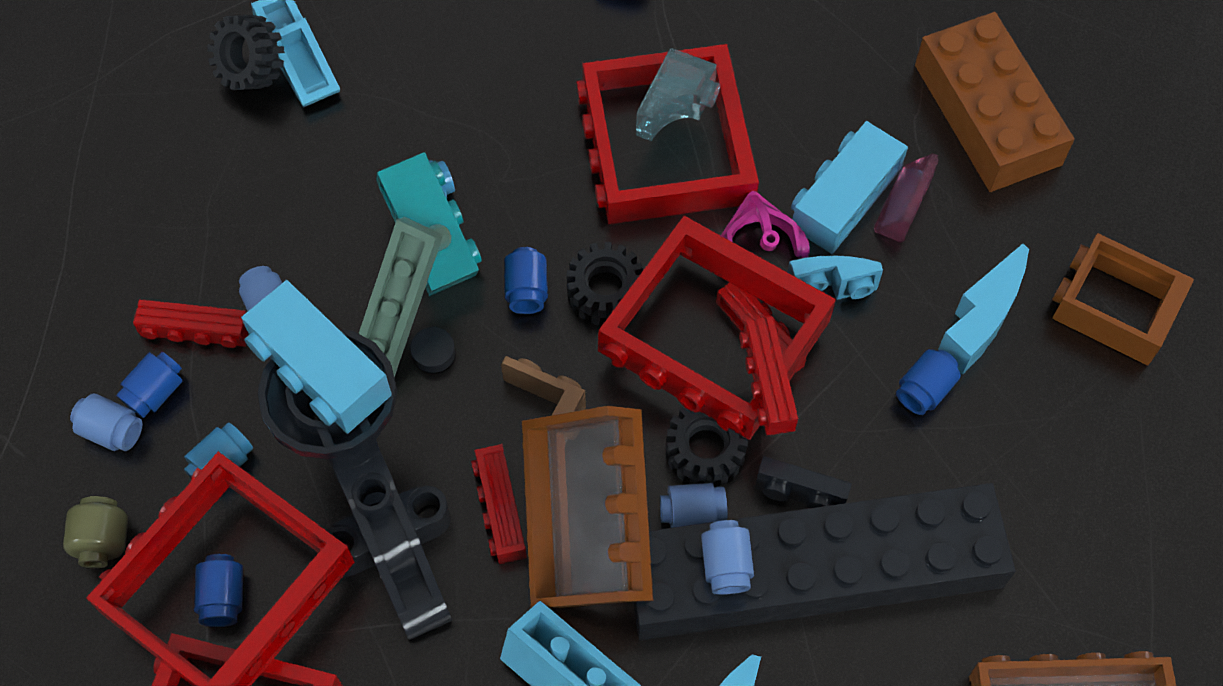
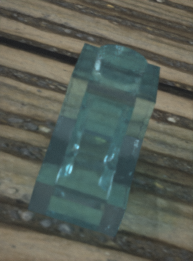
[636,48,720,141]

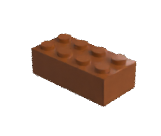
[915,12,1075,192]

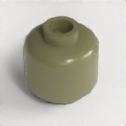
[63,496,128,568]

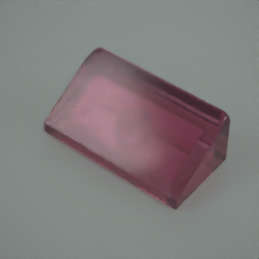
[874,153,939,243]

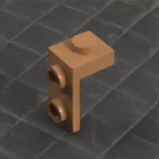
[501,356,586,445]

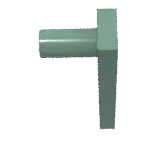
[359,217,451,377]

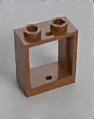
[1052,233,1194,366]

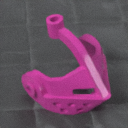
[720,191,810,259]

